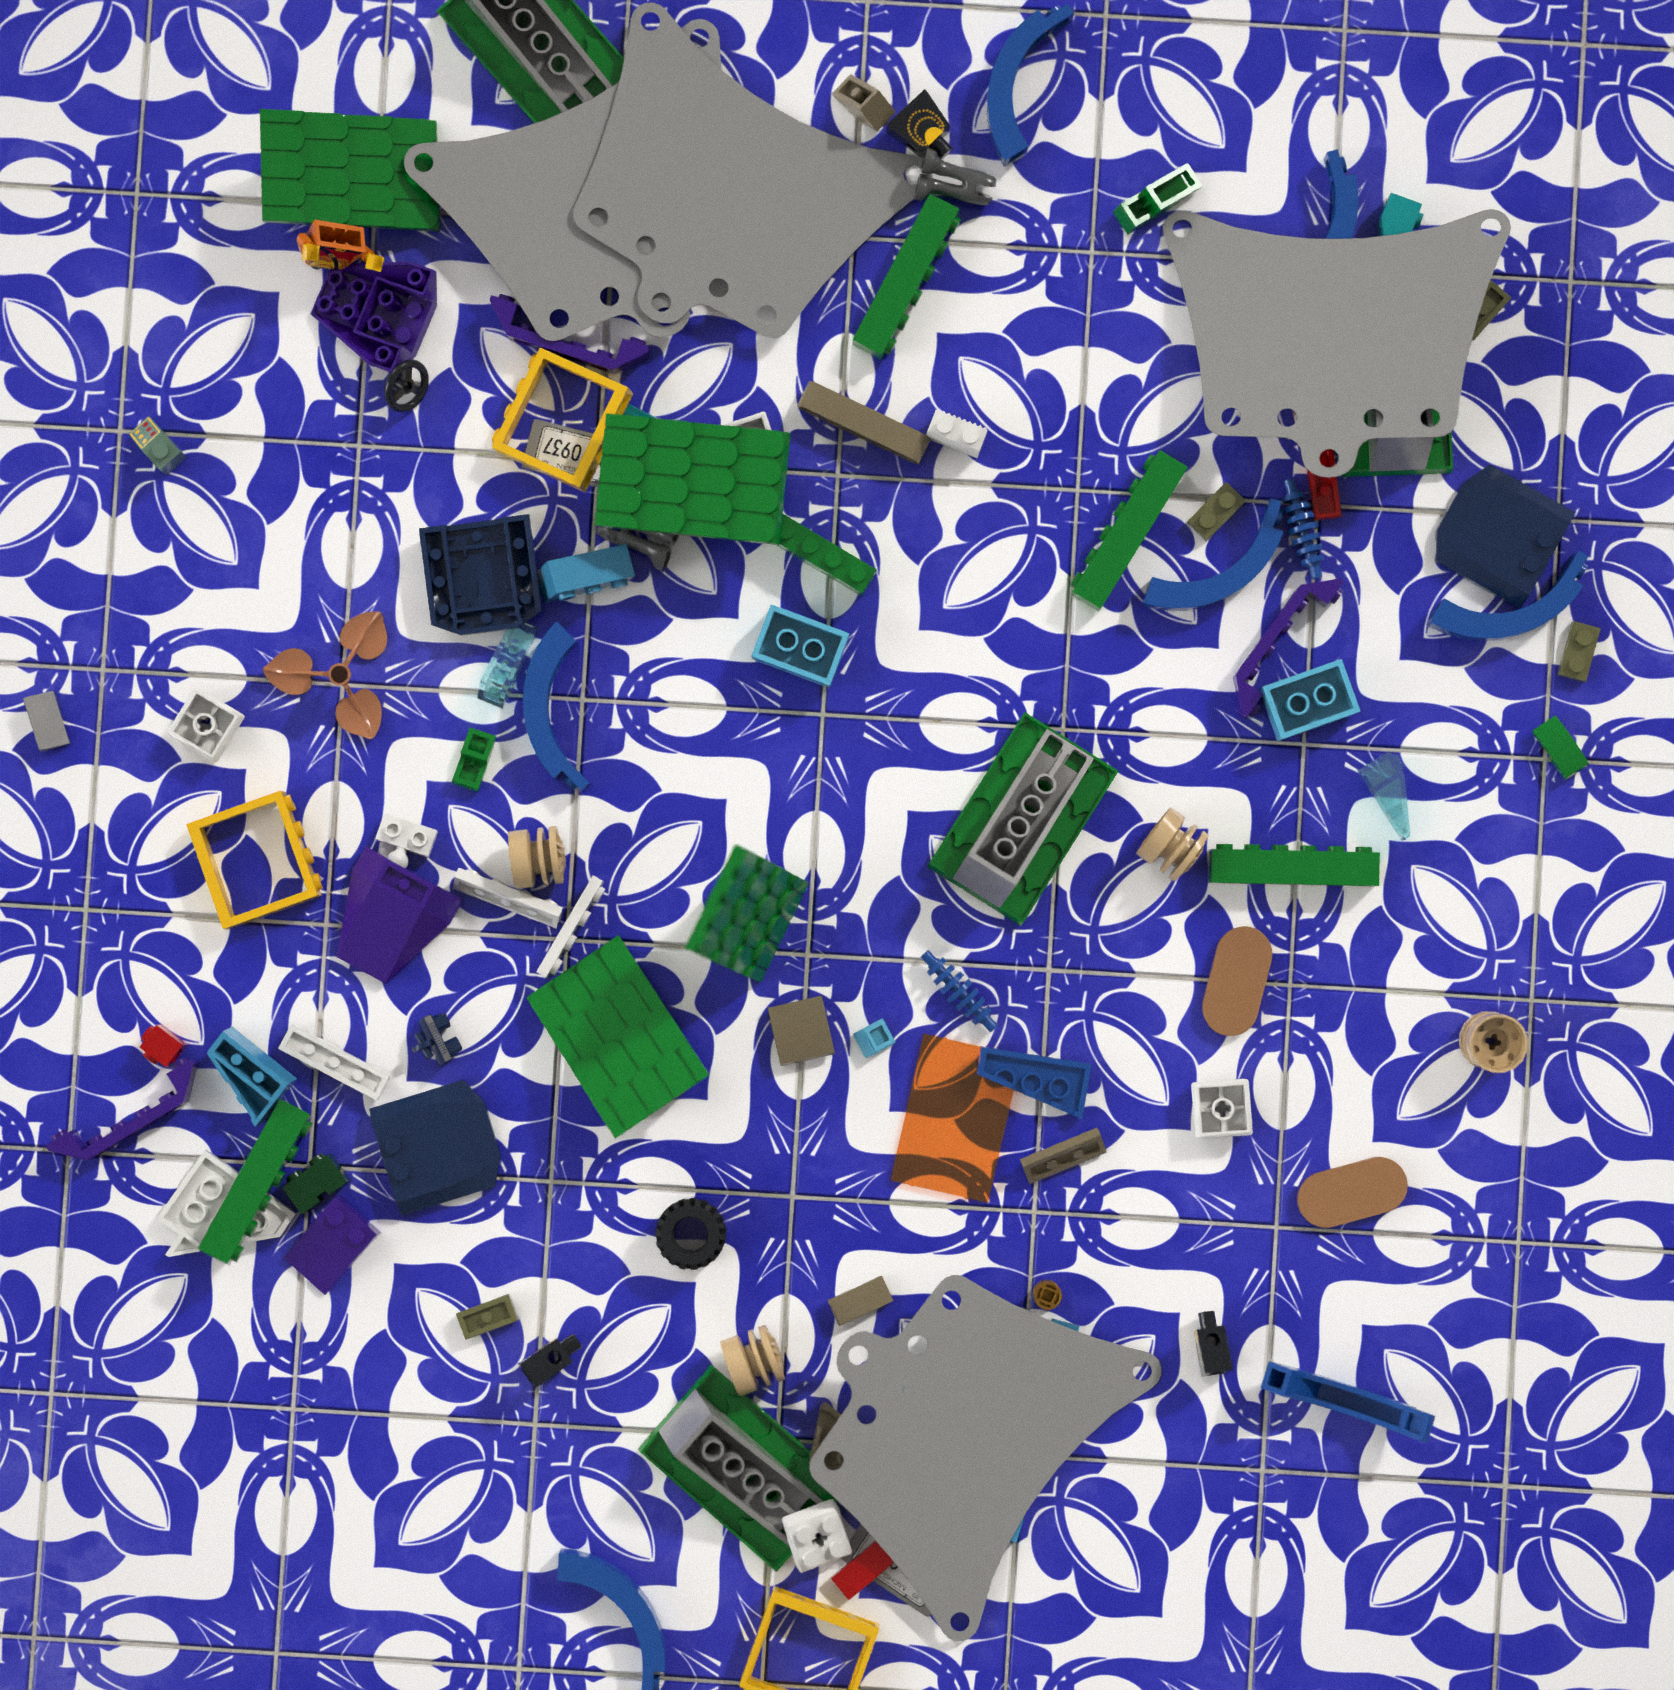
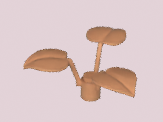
[263,611,387,739]

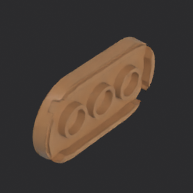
[1202,926,1272,1036]
[1297,1157,1408,1228]

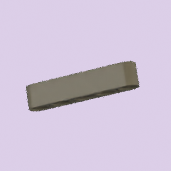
[797,381,931,464]

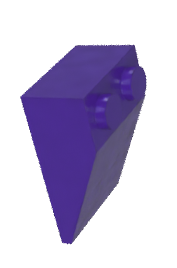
[284,1195,381,1295]

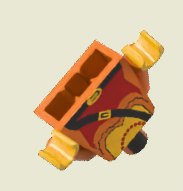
[296,220,384,272]

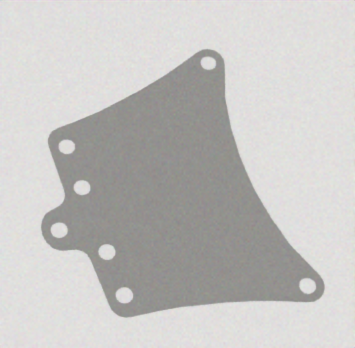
[573,3,932,338]
[404,19,722,341]
[1163,209,1511,478]
[810,1275,1161,1641]

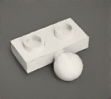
[375,813,438,868]

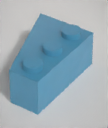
[537,544,635,604]
[207,1026,297,1127]

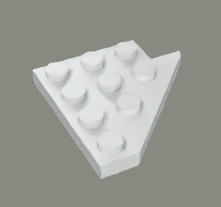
[156,1149,297,1257]

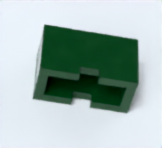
[282,1153,351,1215]

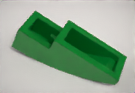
[1113,163,1203,235]

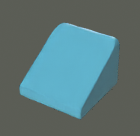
[853,1018,896,1058]

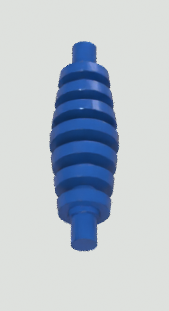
[1283,478,1324,580]
[920,950,998,1033]

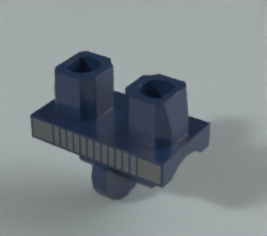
[412,1013,462,1066]

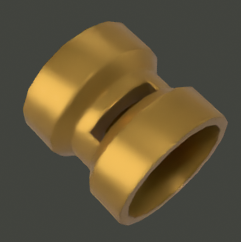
[1033,1279,1062,1310]

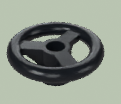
[384,359,429,412]

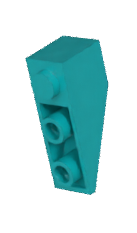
[1377,192,1424,236]

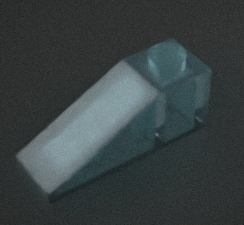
[477,623,538,709]
[1357,751,1411,841]

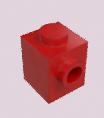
[140,1024,188,1067]

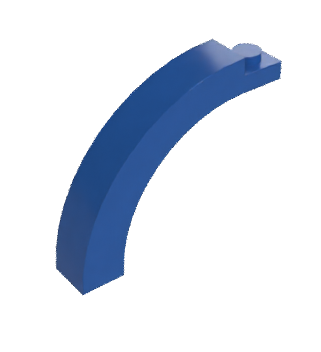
[987,4,1074,167]
[1323,149,1359,239]
[1142,498,1284,611]
[1426,551,1589,641]
[523,621,591,792]
[1260,1361,1436,1443]
[557,1548,666,1690]

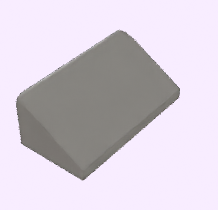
[23,691,70,752]

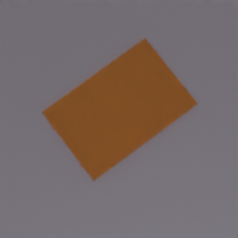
[890,1034,1014,1203]

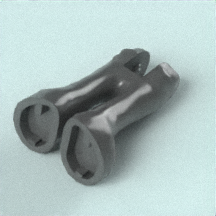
[914,148,997,205]
[596,526,679,572]

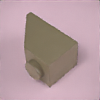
[832,74,896,132]

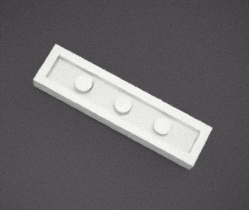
[453,868,563,929]
[536,875,606,978]
[278,1024,391,1101]

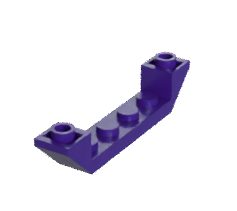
[489,294,651,374]
[1233,578,1344,719]
[46,1057,199,1160]

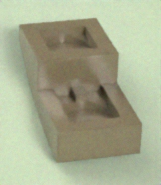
[827,1275,893,1326]

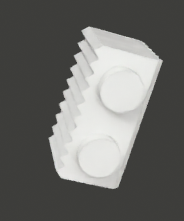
[926,409,988,458]

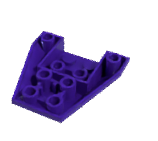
[310,262,437,373]
[337,846,464,984]

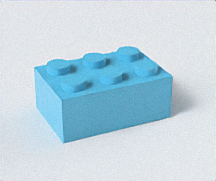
[751,604,849,688]
[1259,659,1360,742]

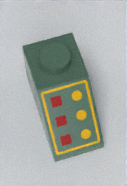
[129,416,187,475]

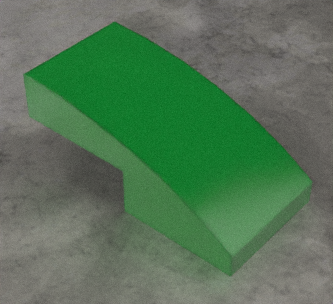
[1532,715,1589,780]
[452,727,496,792]

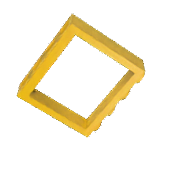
[492,348,633,493]
[186,790,323,930]
[739,1585,880,1690]

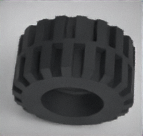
[655,1198,727,1270]

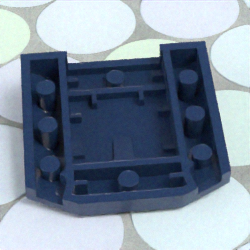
[1434,465,1575,609]
[419,514,542,636]
[369,1080,501,1215]

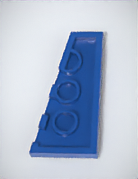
[976,1046,1091,1119]

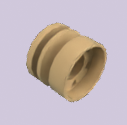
[1136,807,1209,882]
[508,826,566,889]
[1459,1011,1528,1073]
[720,1325,785,1396]

